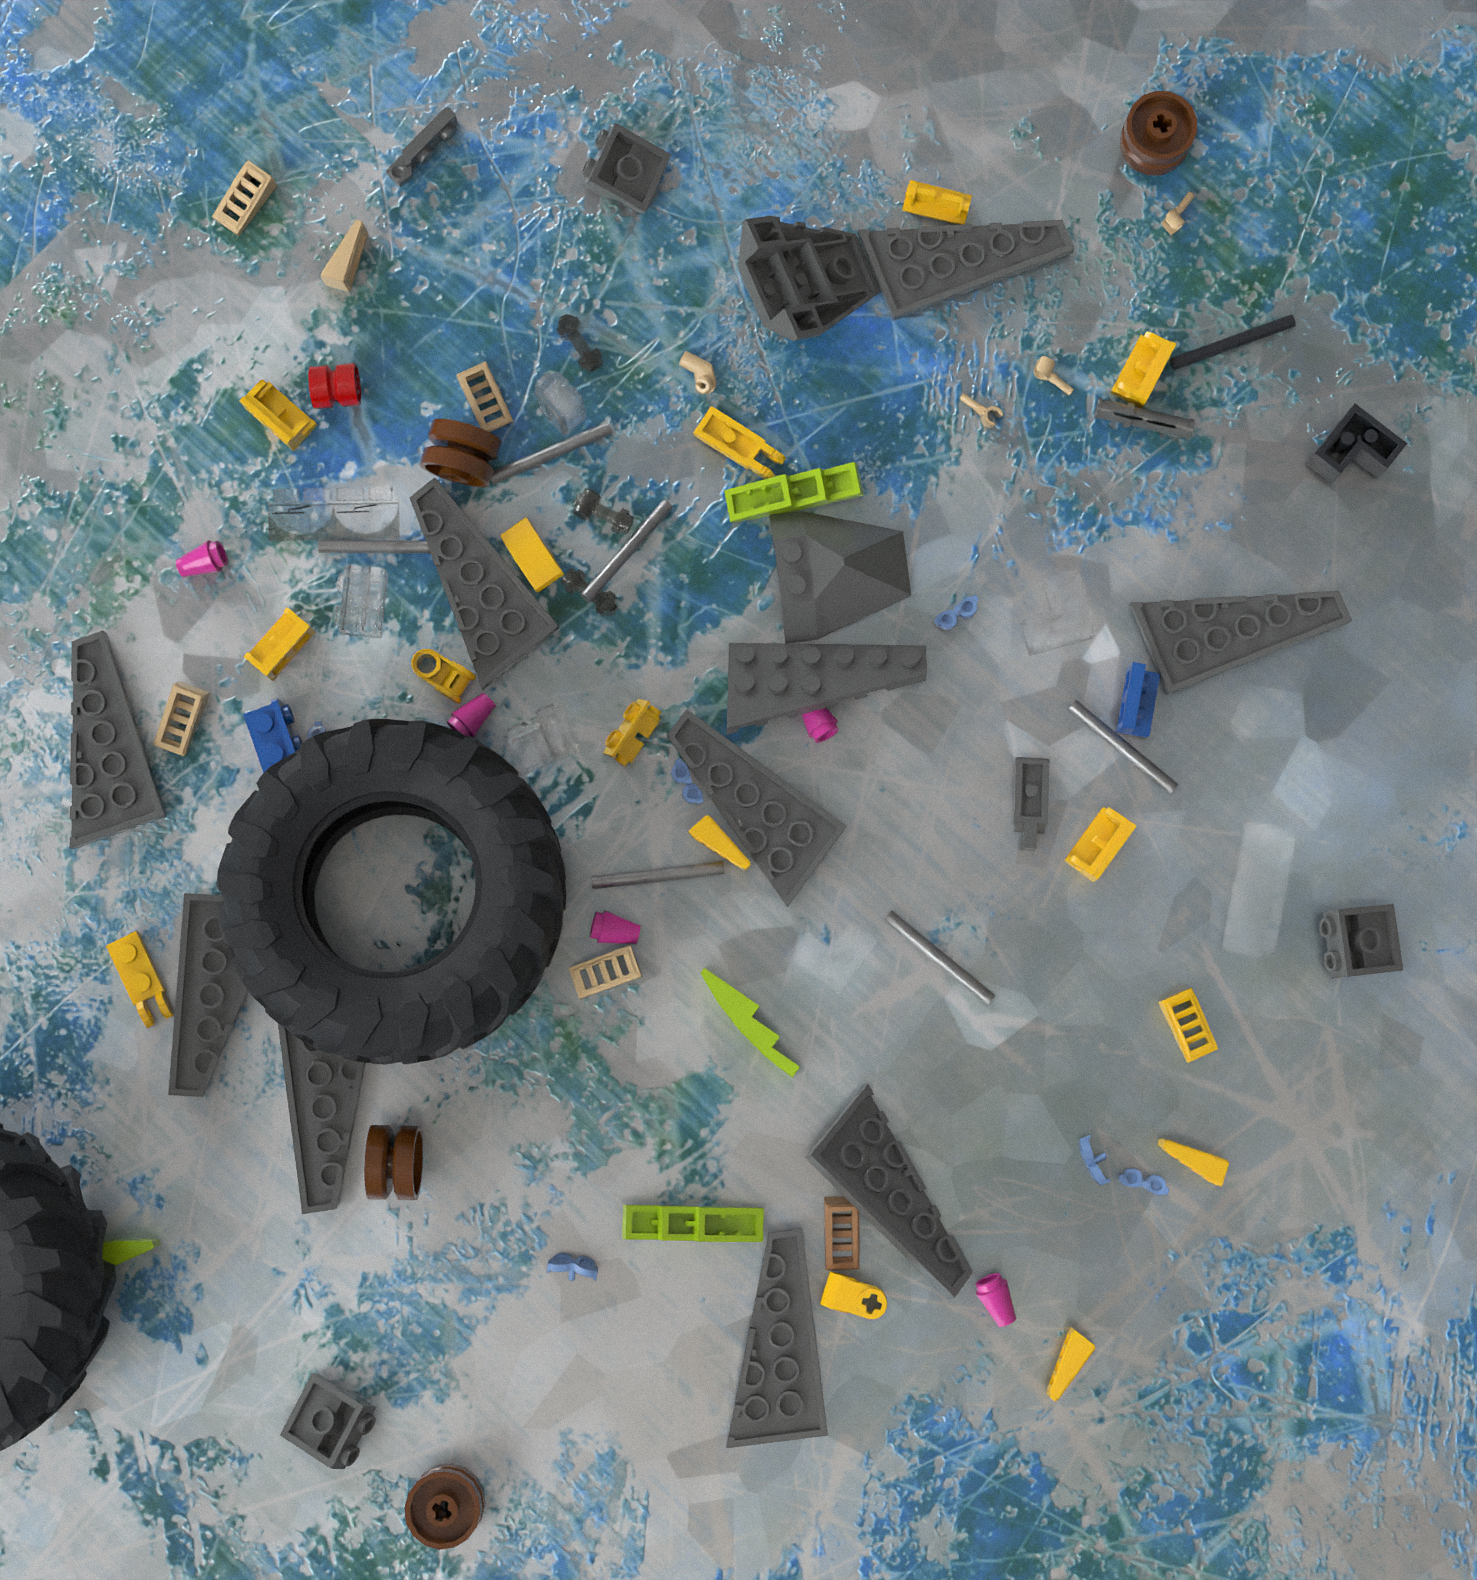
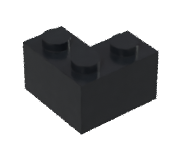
[1306,403,1408,483]

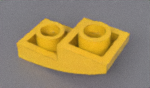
[500,517,564,593]

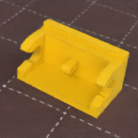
[1110,331,1176,408]
[239,379,317,451]
[243,607,316,681]
[1064,807,1136,882]

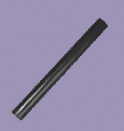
[1170,314,1296,370]

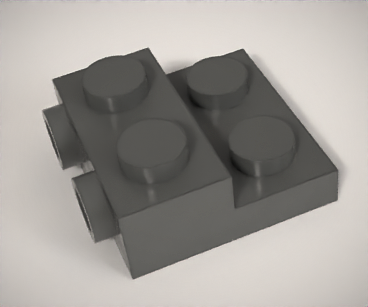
[581,123,671,214]
[1319,904,1403,979]
[280,1373,376,1469]

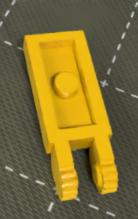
[693,406,786,479]
[106,931,174,1028]

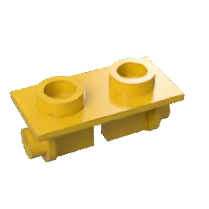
[902,180,972,225]
[603,698,662,767]

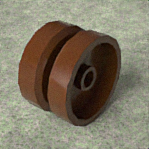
[1120,91,1197,176]
[419,419,502,488]
[364,1125,423,1200]
[404,1463,486,1550]

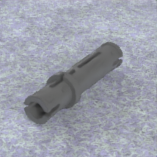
[1094,398,1195,440]

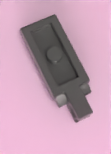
[386,107,458,188]
[1013,757,1050,851]

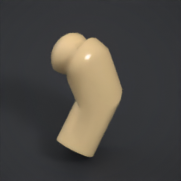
[679,351,717,394]

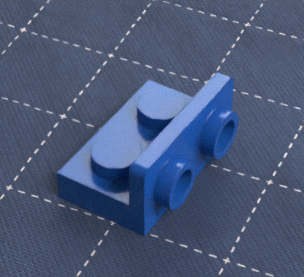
[1116,662,1160,738]
[243,698,303,773]

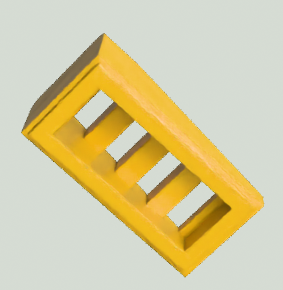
[688,815,751,871]
[1158,987,1218,1063]
[1157,1138,1230,1187]
[1046,1327,1096,1401]

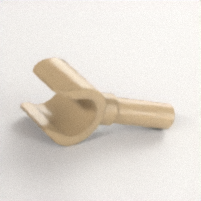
[1162,192,1194,235]
[1034,356,1074,396]
[960,393,1003,428]

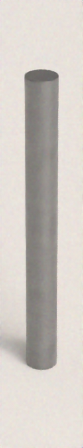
[491,422,612,485]
[580,499,673,603]
[318,540,431,554]
[1068,700,1178,794]
[591,861,725,889]
[884,910,995,1005]

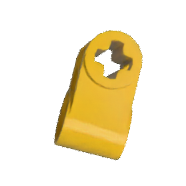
[411,648,477,704]
[820,1271,887,1319]

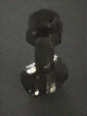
[556,314,604,373]
[572,488,635,535]
[561,568,619,617]

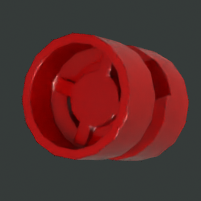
[308,363,361,409]

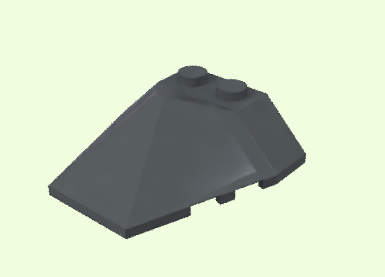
[738,216,881,341]
[769,511,911,644]

